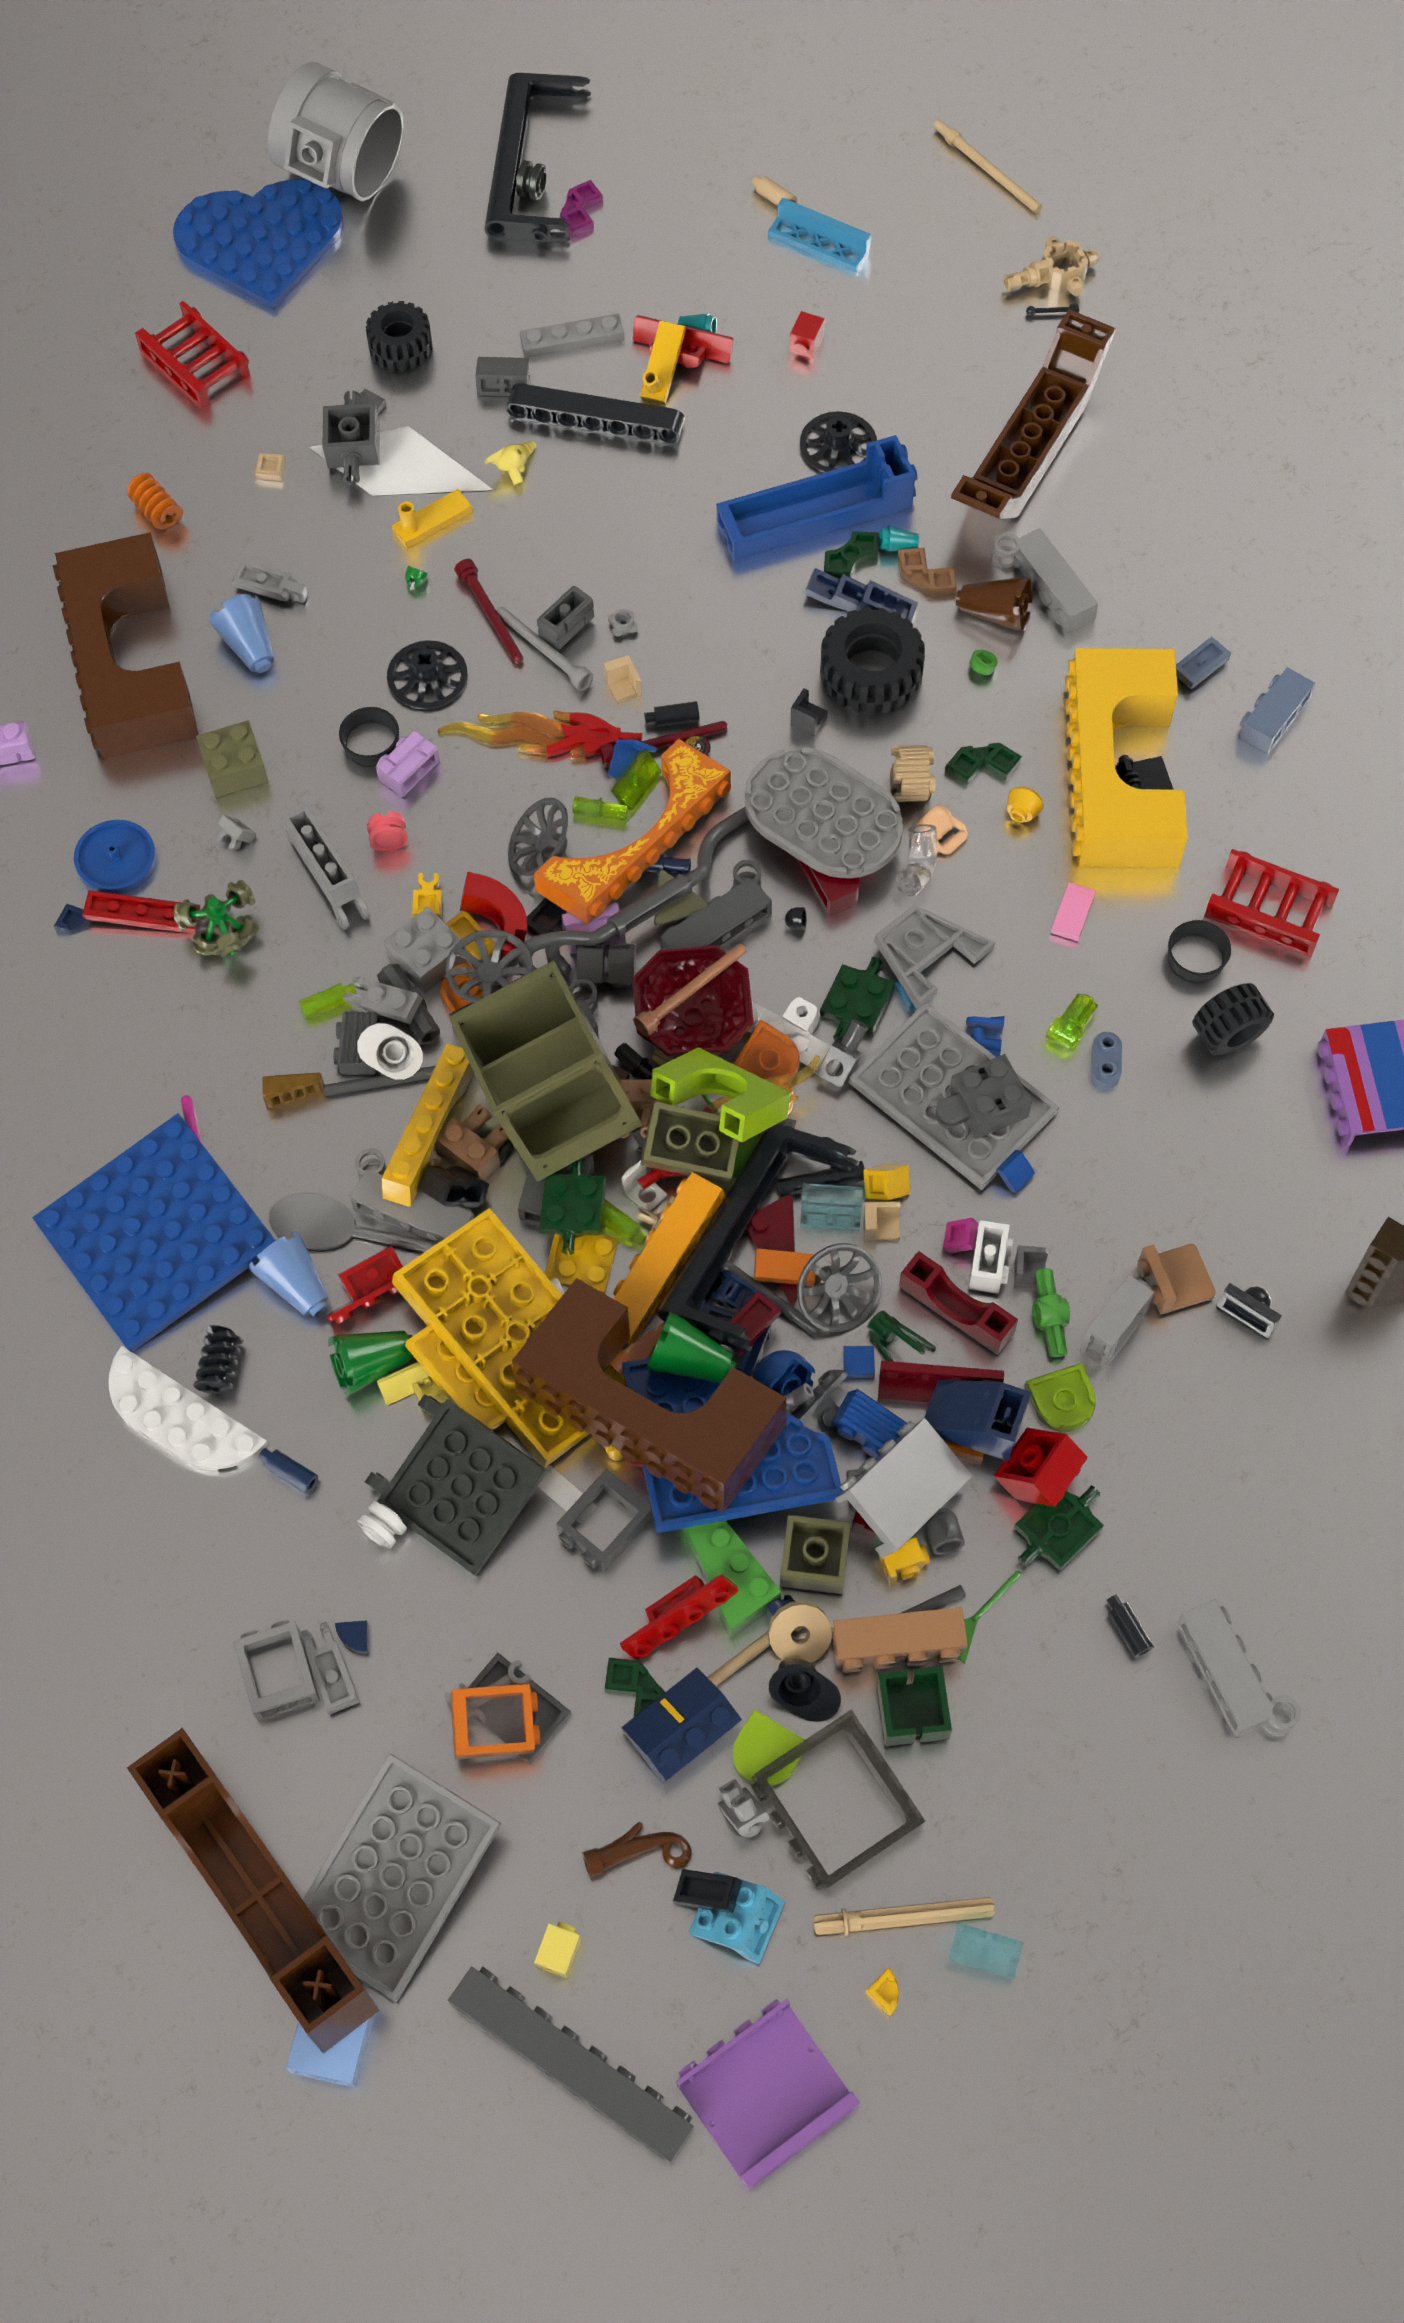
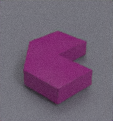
[560,180,603,238]

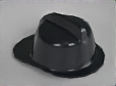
[768,1659,841,1721]

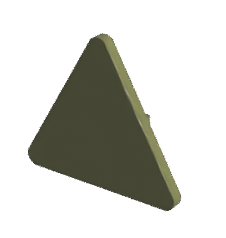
[654,870,708,926]

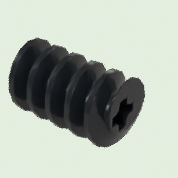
[193,1325,243,1394]

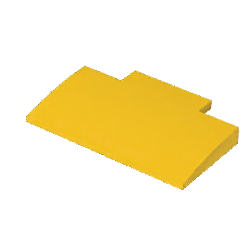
[392,1208,626,1468]

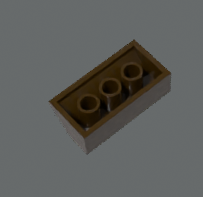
[1345,1216,1404,1308]

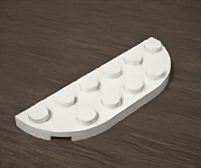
[108,1346,269,1471]

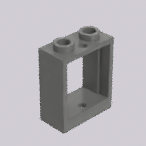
[556,1468,653,1572]

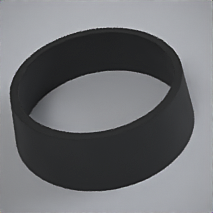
[339,707,399,766]
[1168,920,1231,982]

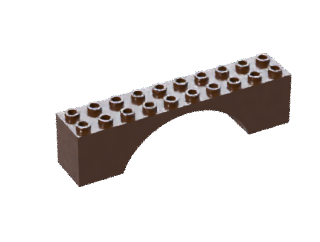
[127,1727,380,2054]

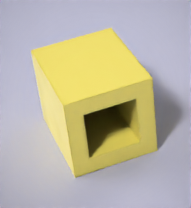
[534,1922,582,1979]

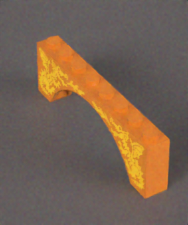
[534,739,731,925]

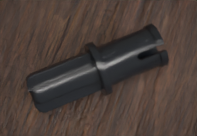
[614,1043,655,1080]

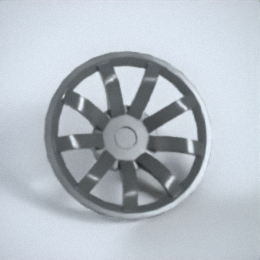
[508,797,568,876]
[445,929,532,1003]
[797,1243,882,1332]

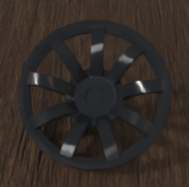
[800,411,877,473]
[387,640,468,710]

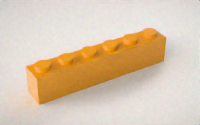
[613,1172,726,1345]

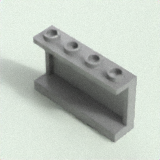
[835,1418,972,1559]

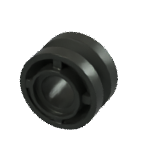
[516,160,547,200]

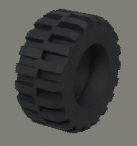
[820,607,925,714]

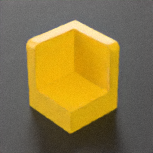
[864,1163,910,1200]

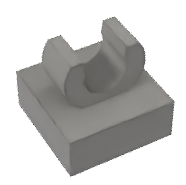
[217,815,256,851]

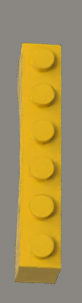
[382,1043,474,1207]

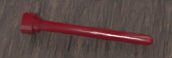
[454,558,523,664]
[599,721,728,768]

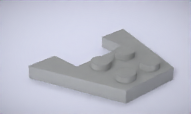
[874,905,995,1009]

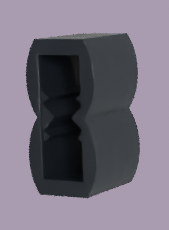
[418,1166,489,1208]

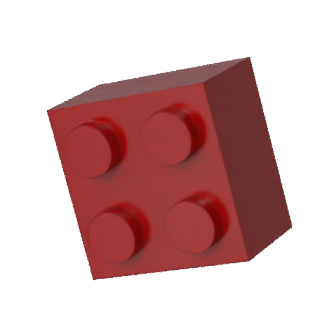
[994,1427,1088,1507]

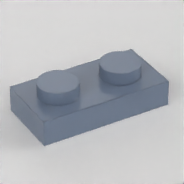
[1176,636,1231,689]

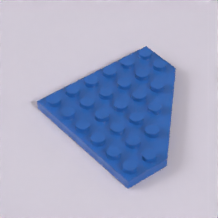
[622,1358,843,1533]

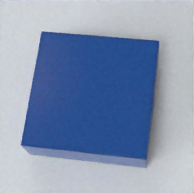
[996,1150,1035,1193]
[843,1346,875,1379]

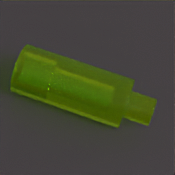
[298,983,357,1020]
[602,1198,647,1246]

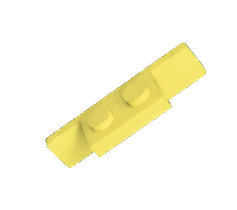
[377,1362,448,1411]

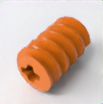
[127,473,183,530]

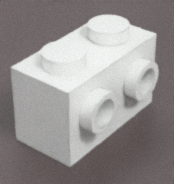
[969,1220,1013,1294]

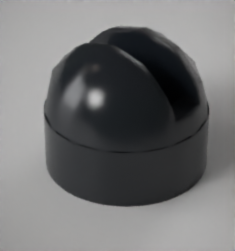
[785,907,807,930]

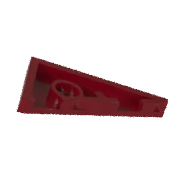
[745,1194,797,1307]

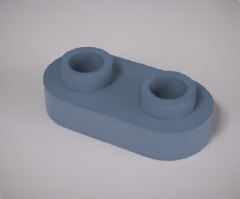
[1091,1032,1122,1089]

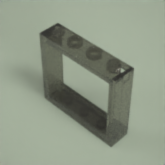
[751,1709,925,1891]

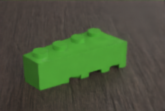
[683,1520,782,1639]

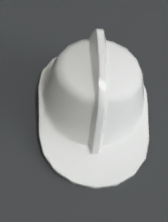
[357,1023,423,1080]

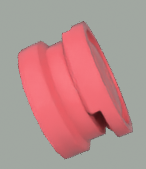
[366,811,408,851]

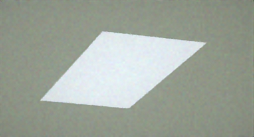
[309,426,493,496]

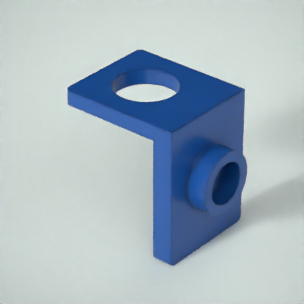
[608,740,657,784]

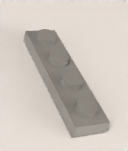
[520,313,625,357]

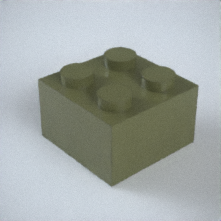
[196,720,269,798]
[780,1515,851,1594]

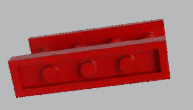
[135,301,250,409]
[1204,849,1339,957]

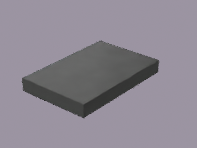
[468,1652,572,1764]

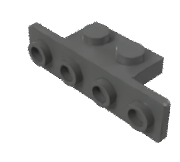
[790,1370,848,1438]

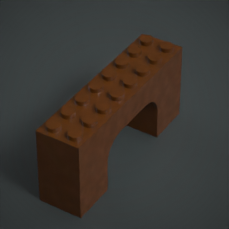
[52,532,199,759]
[512,1278,786,1512]

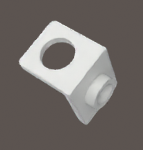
[622,1160,667,1212]

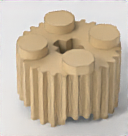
[890,745,936,802]

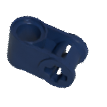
[709,1271,768,1313]

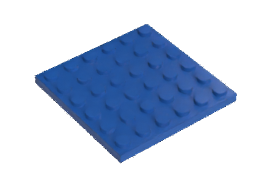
[32,1113,276,1352]

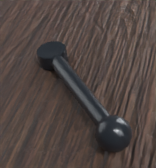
[1026,303,1080,316]

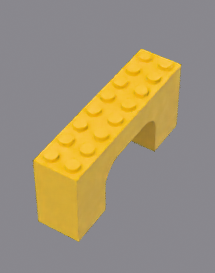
[1065,648,1188,868]

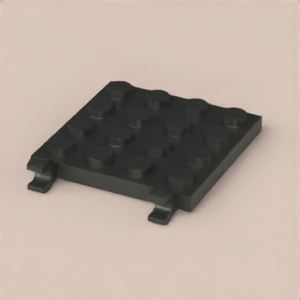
[365,1394,548,1575]

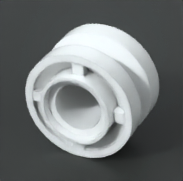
[357,1501,407,1549]

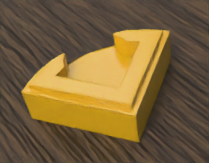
[865,1967,899,2017]

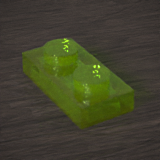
[610,751,662,811]

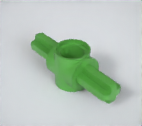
[1032,1268,1070,1357]

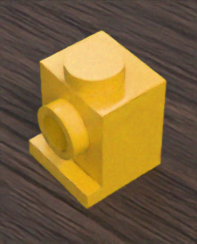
[879,1537,930,1587]

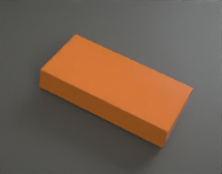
[754,1249,816,1286]

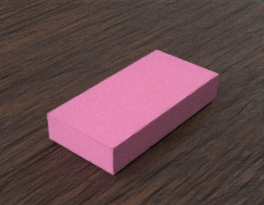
[1051,882,1096,942]

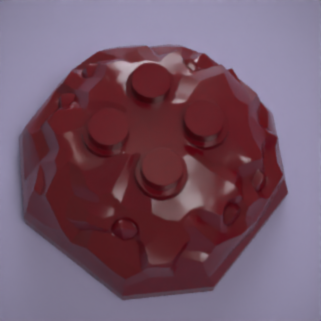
[632,946,754,1059]

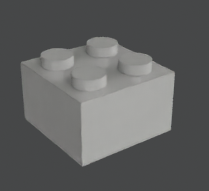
[384,907,466,994]

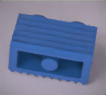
[831,1389,907,1457]

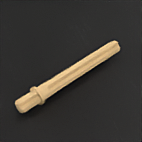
[814,1897,995,1936]

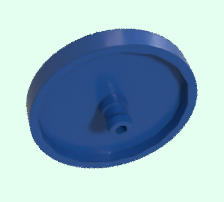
[74,820,157,894]

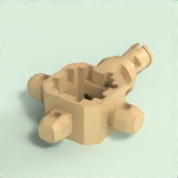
[1003,236,1099,296]

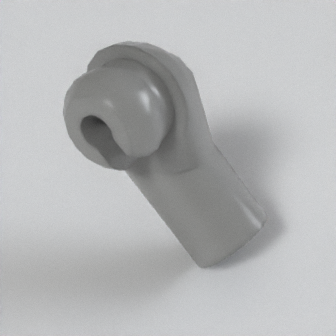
[784,1383,814,1414]

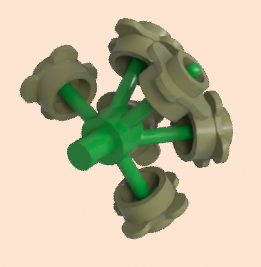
[174,880,259,956]

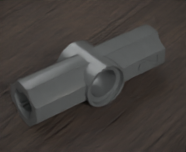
[377,964,440,1045]

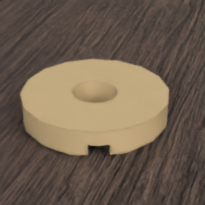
[768,1601,832,1663]

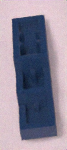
[804,568,918,621]

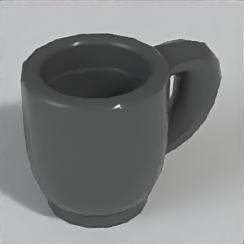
[926,1508,965,1555]

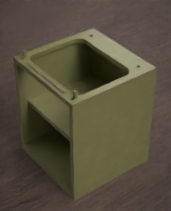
[449,960,643,1182]

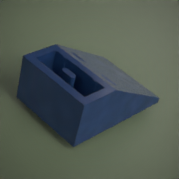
[924,1380,1031,1461]

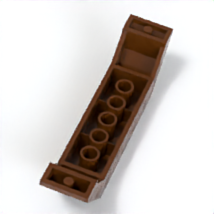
[951,309,1116,519]

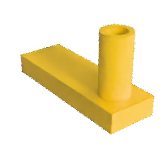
[640,320,686,404]
[391,489,473,549]

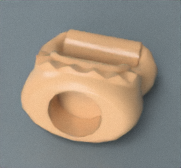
[917,804,968,855]

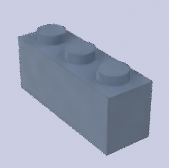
[1239,667,1315,754]

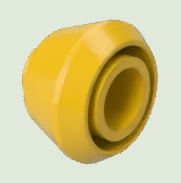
[1007,786,1044,823]

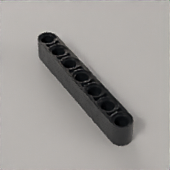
[506,383,685,444]

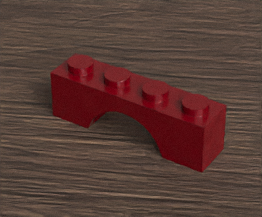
[899,1250,1018,1355]

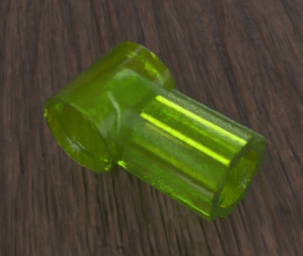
[1046,993,1099,1052]

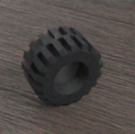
[365,301,433,372]
[1192,983,1274,1055]

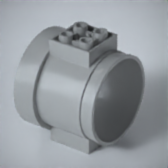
[268,62,403,201]

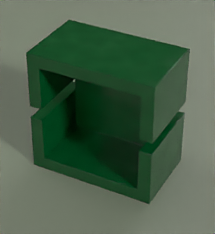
[876,1666,952,1746]

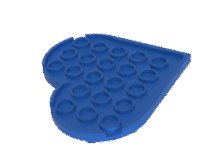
[173,179,343,310]

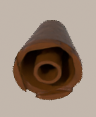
[956,577,1033,631]

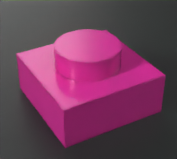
[943,1218,978,1254]

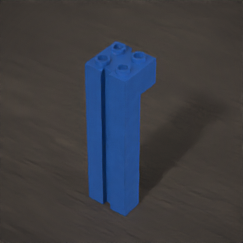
[716,435,918,561]

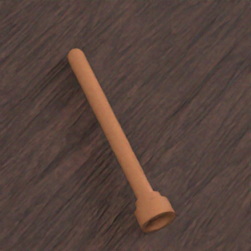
[633,944,747,1037]

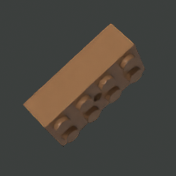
[831,1607,967,1673]

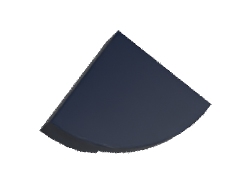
[54,904,91,932]
[766,1595,796,1620]
[335,1620,369,1654]

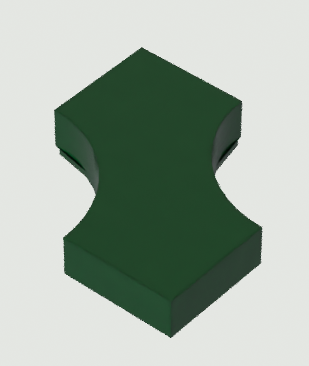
[824,531,879,579]

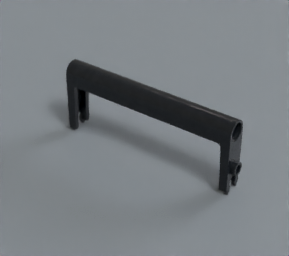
[484,73,591,243]
[656,1124,860,1352]

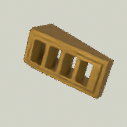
[262,1072,325,1108]

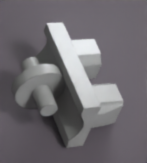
[718,1779,770,1838]

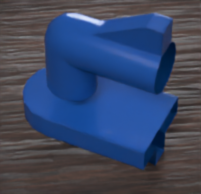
[966,1016,1005,1057]

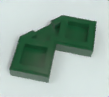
[945,742,1022,785]
[605,1658,665,1717]

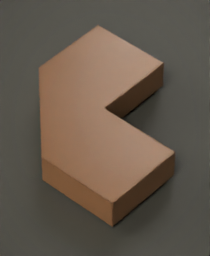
[898,548,957,597]

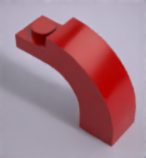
[460,872,527,960]

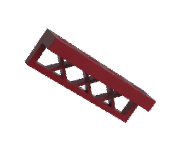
[877,1361,1004,1406]

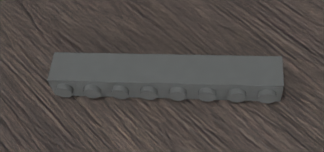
[447,1966,694,2165]

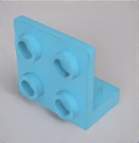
[689,1872,785,1964]

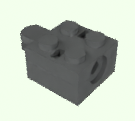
[935,1054,1032,1139]

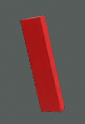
[82,890,201,934]

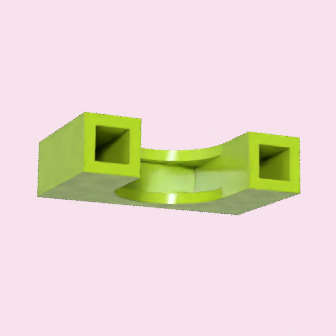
[650,1047,791,1142]

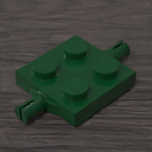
[820,957,896,1041]
[539,1158,606,1255]
[1014,1485,1104,1571]

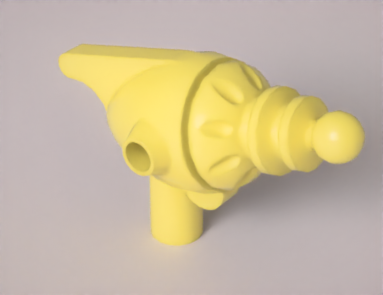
[485,441,536,486]

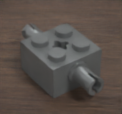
[322,391,380,484]

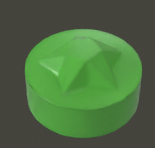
[969,649,998,675]

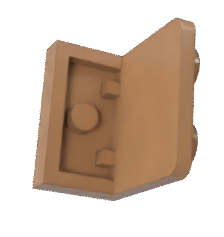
[1137,1244,1216,1315]

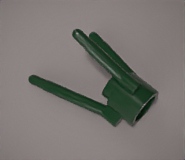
[867,1310,936,1362]

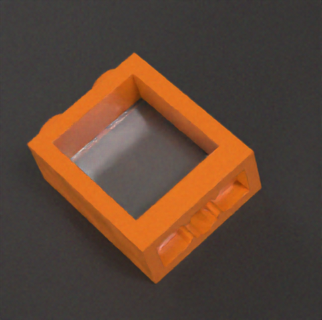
[450,1684,540,1759]

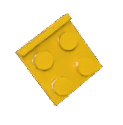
[544,1234,619,1294]

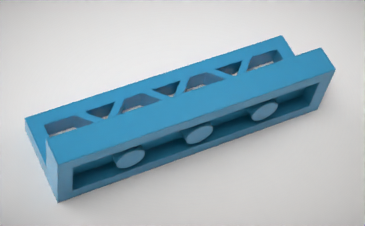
[768,198,871,272]

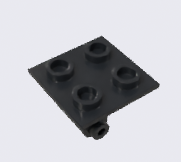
[1115,755,1174,790]

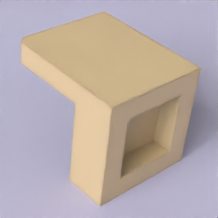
[603,655,642,703]
[864,1202,901,1241]

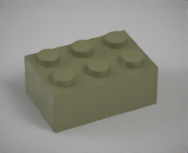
[640,1101,739,1184]

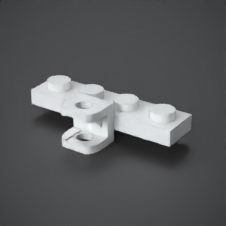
[747,997,842,1076]

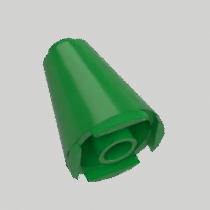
[647,1312,736,1383]
[328,1330,413,1395]

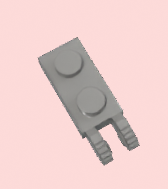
[343,976,423,1024]
[301,1622,359,1715]

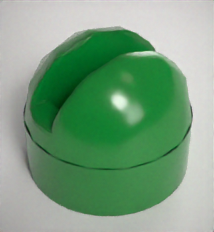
[405,566,428,588]

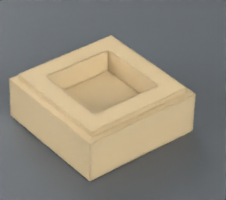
[255,453,286,481]

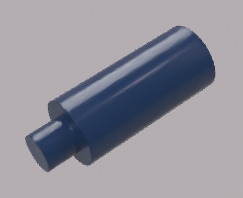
[258,1448,318,1494]

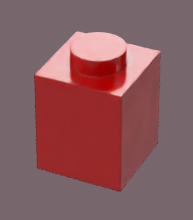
[790,311,825,358]

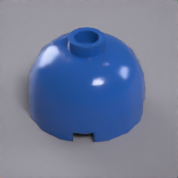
[753,1349,815,1396]

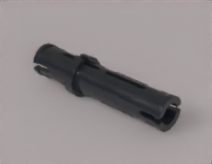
[775,1161,865,1198]

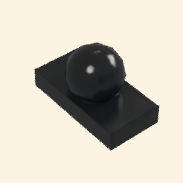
[1217,1283,1282,1339]

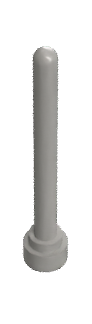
[496,607,594,691]

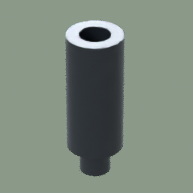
[644,701,700,727]
[1106,1594,1154,1658]

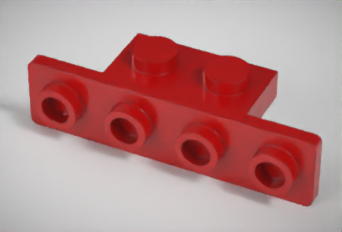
[632,315,734,368]
[325,1246,403,1323]
[620,1574,739,1660]

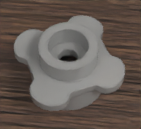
[608,609,638,637]

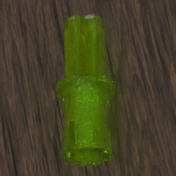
[572,796,629,821]

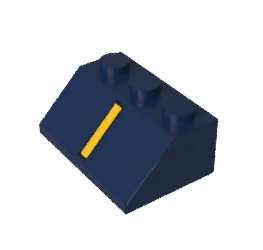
[620,1667,742,1781]

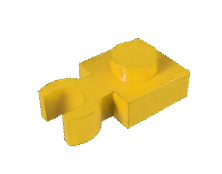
[412,872,443,919]

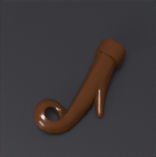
[582,1822,692,1878]

